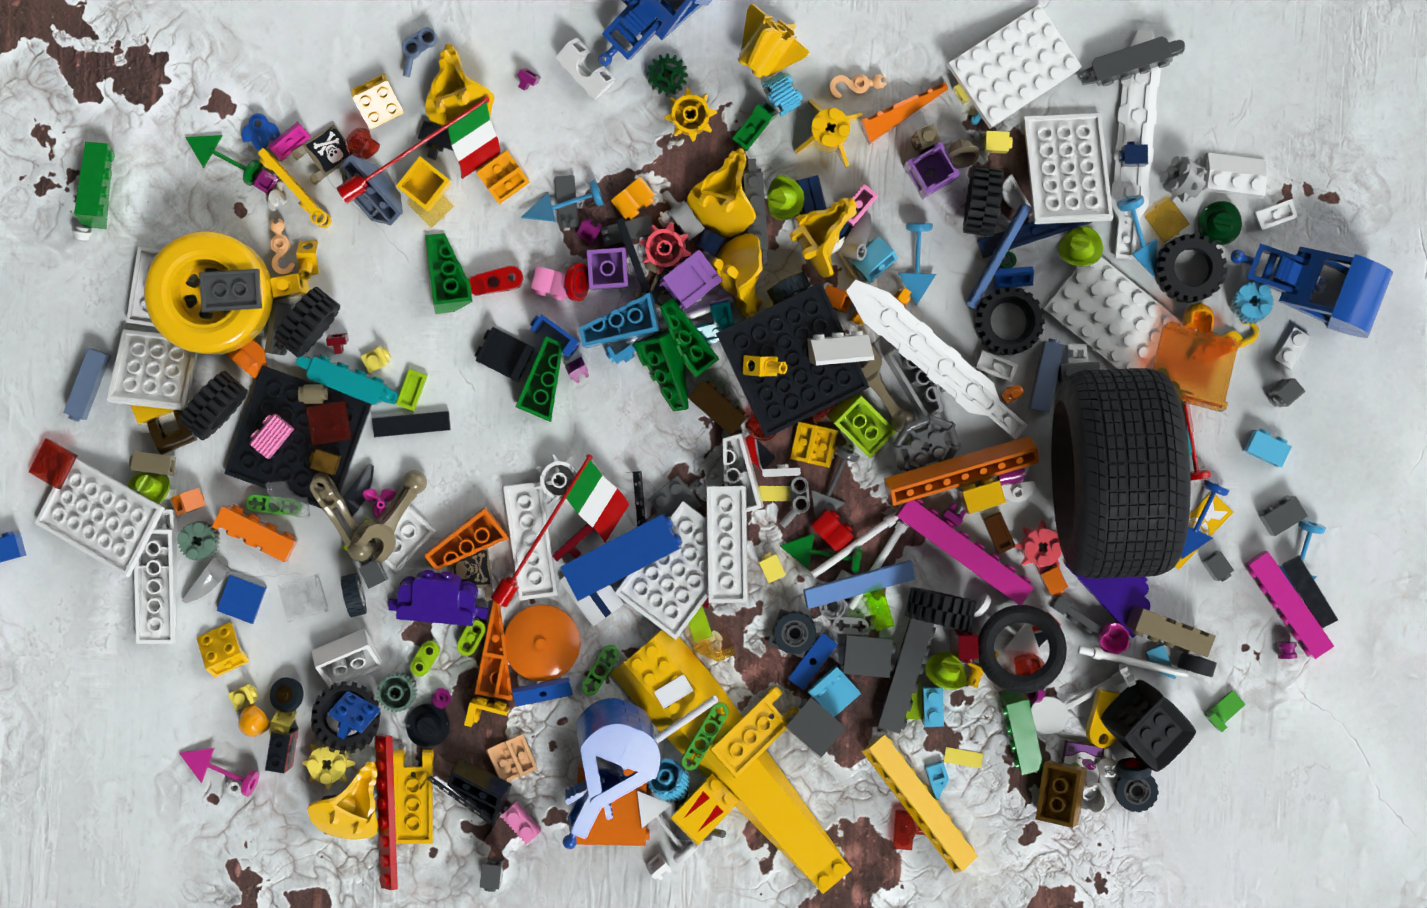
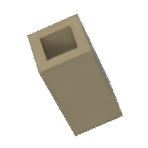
[911,124,941,154]
[129,451,176,476]

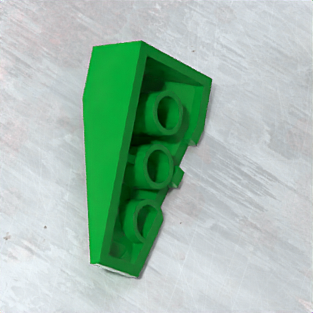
[660,298,719,378]

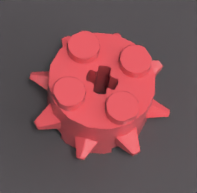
[640,222,691,274]
[1015,520,1062,573]

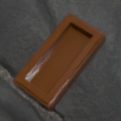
[982,512,1015,554]

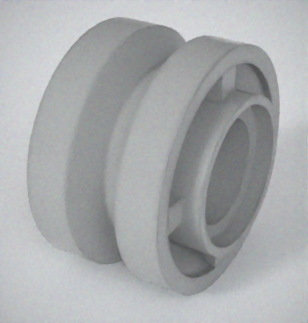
[819,599,846,619]

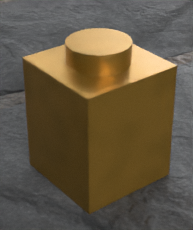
[309,449,341,475]

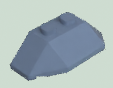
[339,155,403,226]

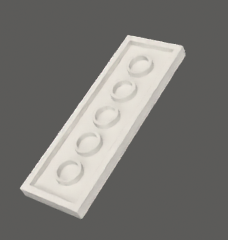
[503,481,558,601]
[707,486,748,603]

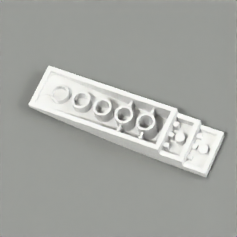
[134,489,177,644]

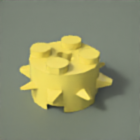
[302,743,355,790]

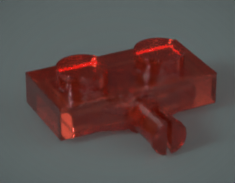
[892,810,925,850]

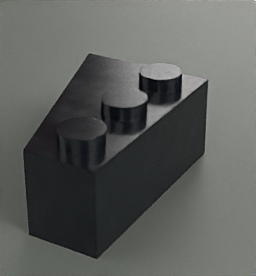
[447,759,512,824]

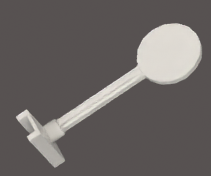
[1031,663,1136,734]

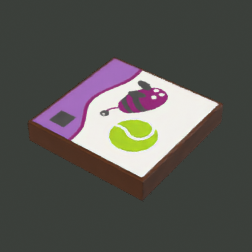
[1062,740,1104,783]

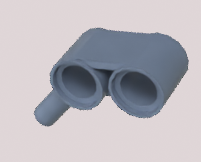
[402,27,438,77]

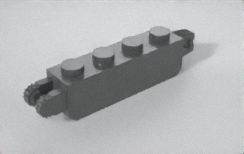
[1079,36,1185,86]
[743,158,768,266]

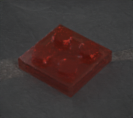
[306,401,352,446]
[29,438,78,489]

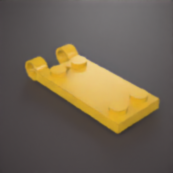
[258,148,332,228]
[709,685,799,778]
[393,749,434,844]

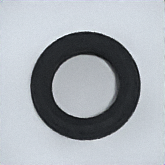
[978,605,1067,693]

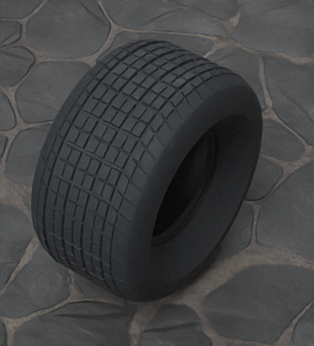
[1051,368,1191,579]

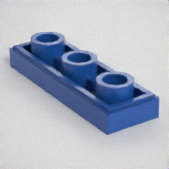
[788,632,838,690]
[512,677,573,707]

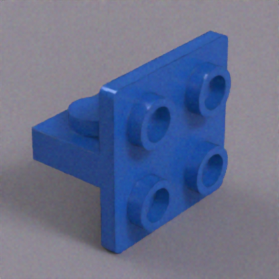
[328,691,380,740]

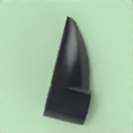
[343,463,374,517]

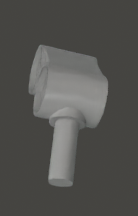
[662,191,704,241]
[779,476,810,528]

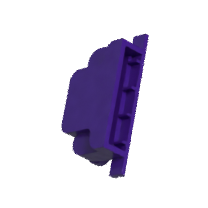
[1065,564,1151,638]
[388,570,488,626]

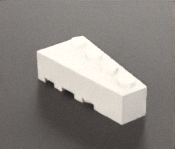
[723,433,764,512]

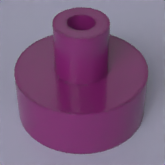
[431,688,451,709]
[1025,689,1045,703]

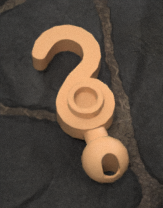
[829,74,886,99]
[270,218,296,275]

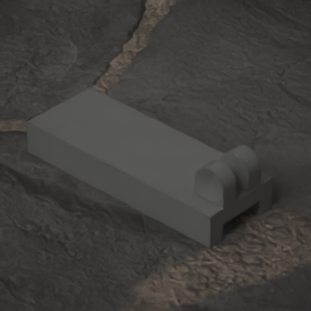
[555,175,579,229]
[601,215,653,247]
[264,301,291,356]

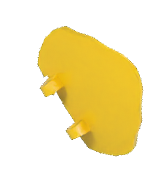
[425,43,495,126]
[687,148,756,237]
[790,198,857,278]
[712,233,763,318]
[307,761,378,840]

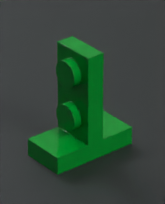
[732,101,779,151]

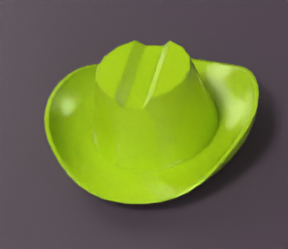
[767,176,804,220]
[1059,226,1103,267]
[128,472,170,504]
[925,652,967,690]

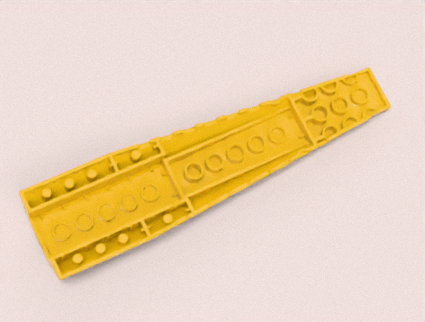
[610,629,852,894]

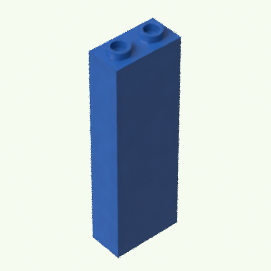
[560,514,683,601]

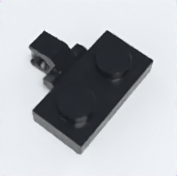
[418,120,454,160]

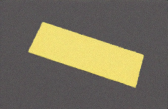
[759,486,797,501]
[944,747,983,769]

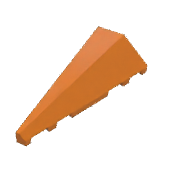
[860,82,948,145]
[474,601,512,701]

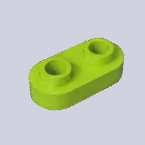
[457,619,486,656]
[410,640,440,677]

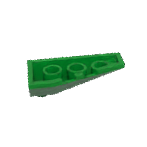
[425,233,473,314]
[633,331,689,412]

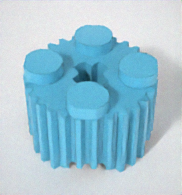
[761,72,803,117]
[1230,282,1274,325]
[648,758,690,802]

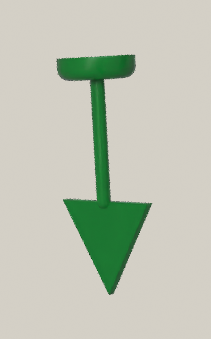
[185,135,263,186]
[780,533,863,573]

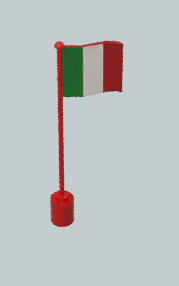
[336,96,500,204]
[491,454,629,607]

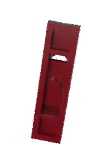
[552,523,594,562]

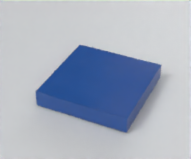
[216,575,267,624]

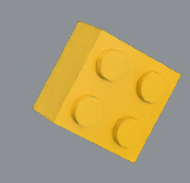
[396,156,452,213]
[958,477,1006,514]

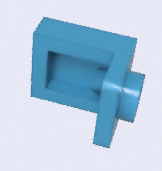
[605,344,636,364]

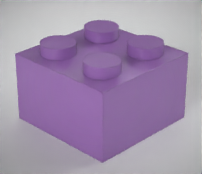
[587,248,629,290]

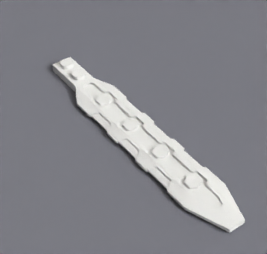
[1111,30,1161,260]
[846,280,1028,440]

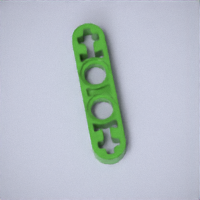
[682,702,729,770]

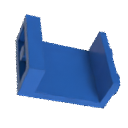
[530,314,581,358]

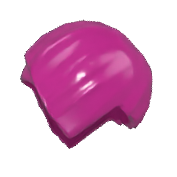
[1098,622,1130,654]

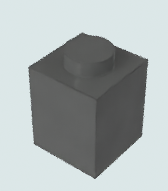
[1201,551,1234,582]
[358,557,388,589]

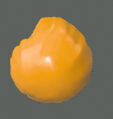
[1182,303,1214,334]
[238,703,271,737]

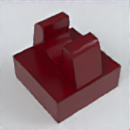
[326,333,349,354]

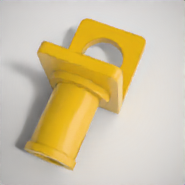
[296,240,319,280]
[743,355,787,377]
[966,651,999,688]

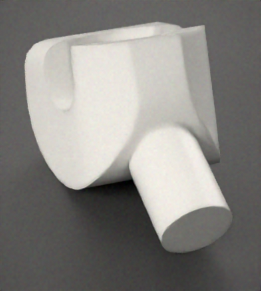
[267,182,287,212]
[1097,748,1117,777]

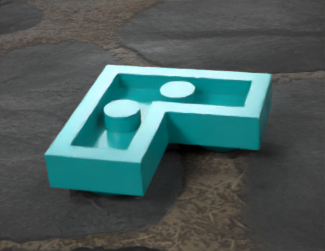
[695,299,734,344]

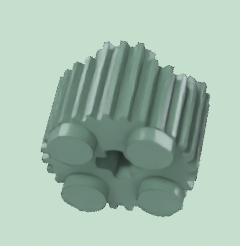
[177,521,220,560]
[376,672,418,713]

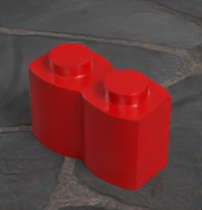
[810,509,854,553]

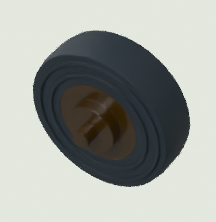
[270,677,304,712]

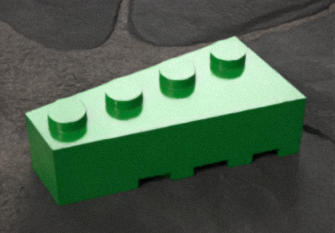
[515,336,564,422]

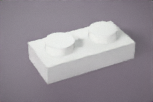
[1254,199,1298,231]
[1273,327,1311,370]
[975,350,1018,382]

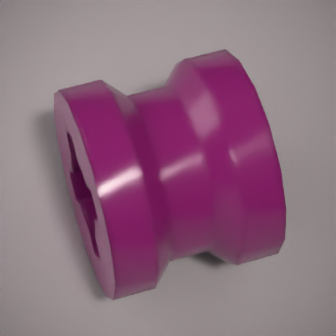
[1277,642,1297,659]

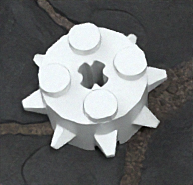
[534,454,578,506]

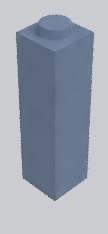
[1028,338,1064,413]
[63,348,111,422]

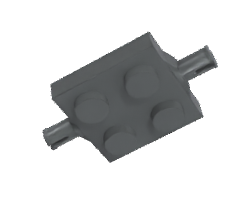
[647,475,702,521]

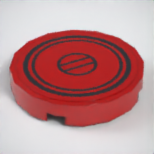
[564,263,589,302]

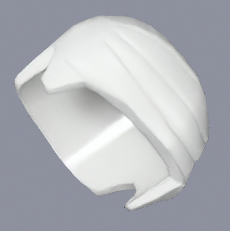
[1081,782,1108,814]

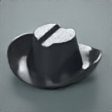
[406,704,450,748]

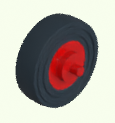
[1116,757,1152,780]

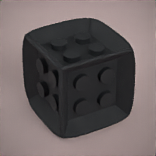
[1100,680,1196,772]

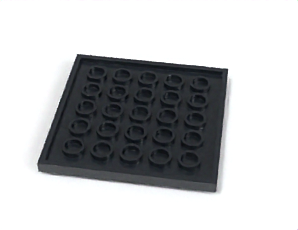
[716,282,869,438]
[224,366,372,511]

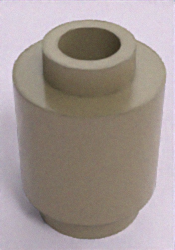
[298,384,328,404]

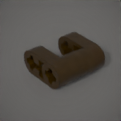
[147,410,198,455]

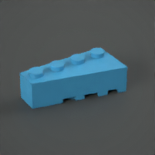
[579,292,661,348]

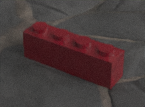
[949,629,979,663]

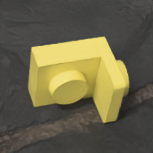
[360,346,391,374]
[228,683,258,711]
[269,710,297,735]

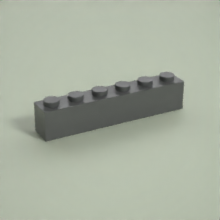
[877,618,936,734]

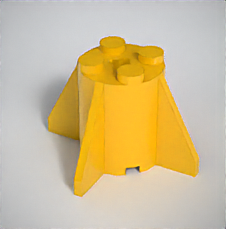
[738,3,810,78]
[794,99,863,168]

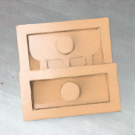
[486,734,538,782]

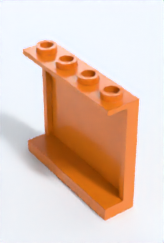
[576,765,651,846]

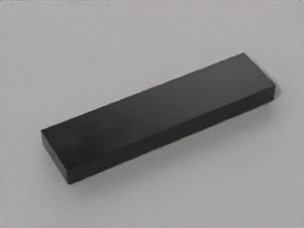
[616,217,650,293]
[372,411,451,437]
[1282,555,1338,628]

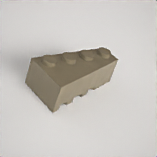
[1125,605,1216,657]

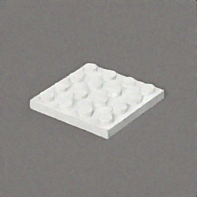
[107,329,198,410]

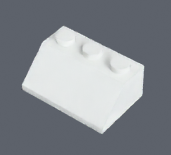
[1202,153,1267,198]
[808,331,874,365]
[311,628,383,689]

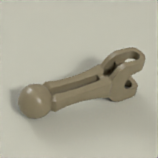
[861,343,915,433]
[352,470,427,562]
[310,472,373,561]

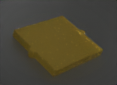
[408,195,454,228]
[1144,198,1190,243]

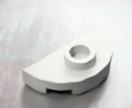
[1002,174,1031,210]
[762,464,801,477]
[1002,480,1035,502]

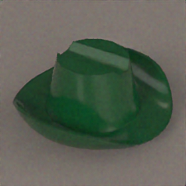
[1198,201,1242,245]

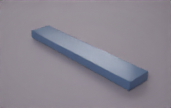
[965,203,1032,309]
[803,560,915,609]

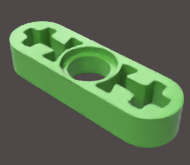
[246,494,303,515]
[582,645,619,696]

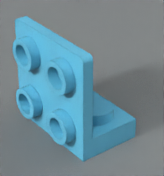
[807,665,861,717]

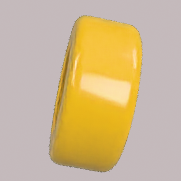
[144,231,273,355]

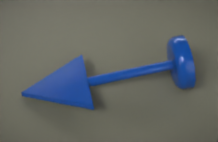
[1181,479,1230,559]

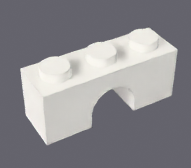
[555,38,616,100]

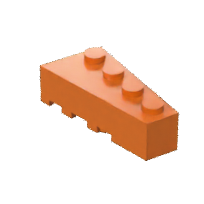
[212,504,298,562]
[424,506,509,571]

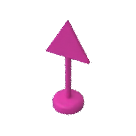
[179,748,259,797]

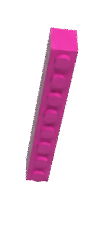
[895,499,1034,605]

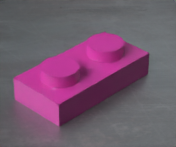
[268,121,311,161]

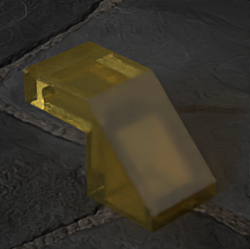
[691,639,736,662]

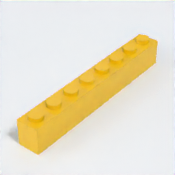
[861,735,978,873]

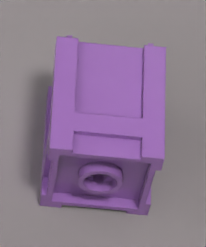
[903,142,960,200]
[659,250,723,310]

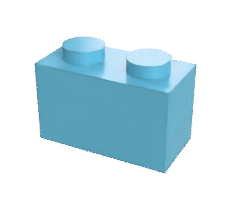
[851,236,898,284]
[1243,428,1292,467]
[922,685,944,727]

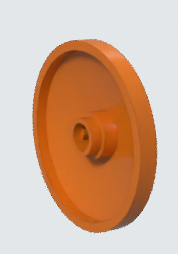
[504,604,581,681]

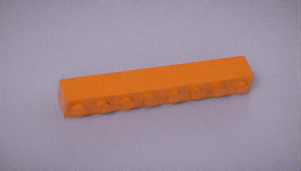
[884,436,1039,506]

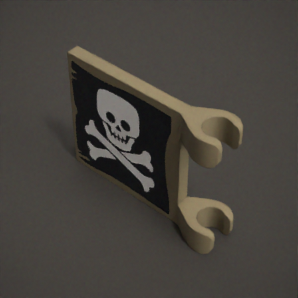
[292,124,356,185]

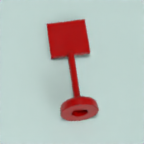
[1184,403,1211,481]

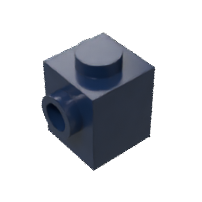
[1118,141,1148,167]

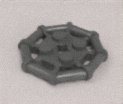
[891,413,961,471]

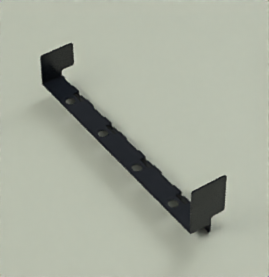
[626,471,646,527]
[419,776,496,842]

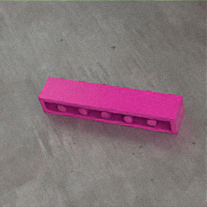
[1246,550,1334,659]

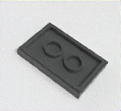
[199,269,262,312]

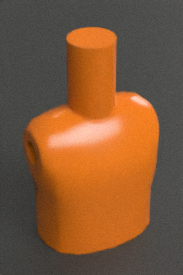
[1001,385,1024,403]

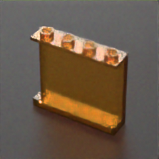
[1152,322,1242,412]

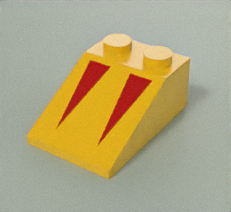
[671,773,739,846]

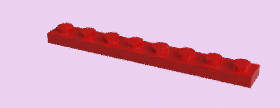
[374,734,398,890]

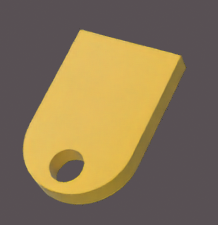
[1086,689,1121,748]

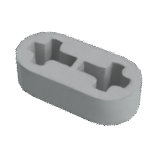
[832,616,869,635]

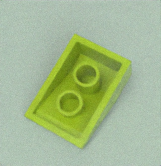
[826,393,896,458]

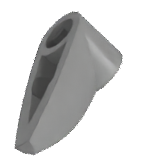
[841,212,871,261]
[182,558,230,603]

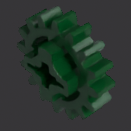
[646,53,688,96]

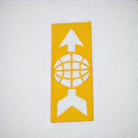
[1175,491,1234,570]

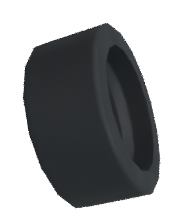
[1177,652,1217,677]

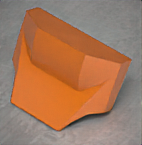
[226,340,268,379]

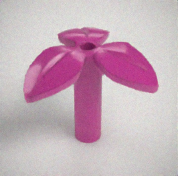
[362,489,396,518]

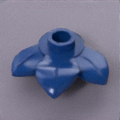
[241,113,280,151]

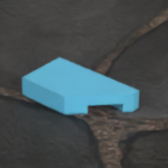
[1145,644,1176,679]
[925,761,949,800]

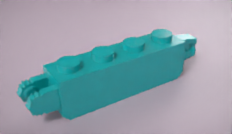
[296,354,399,405]

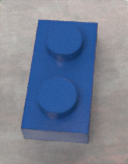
[994,266,1034,289]

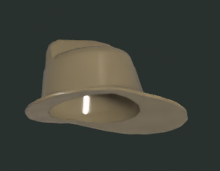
[948,138,979,168]

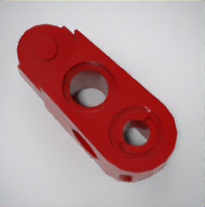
[469,266,524,296]

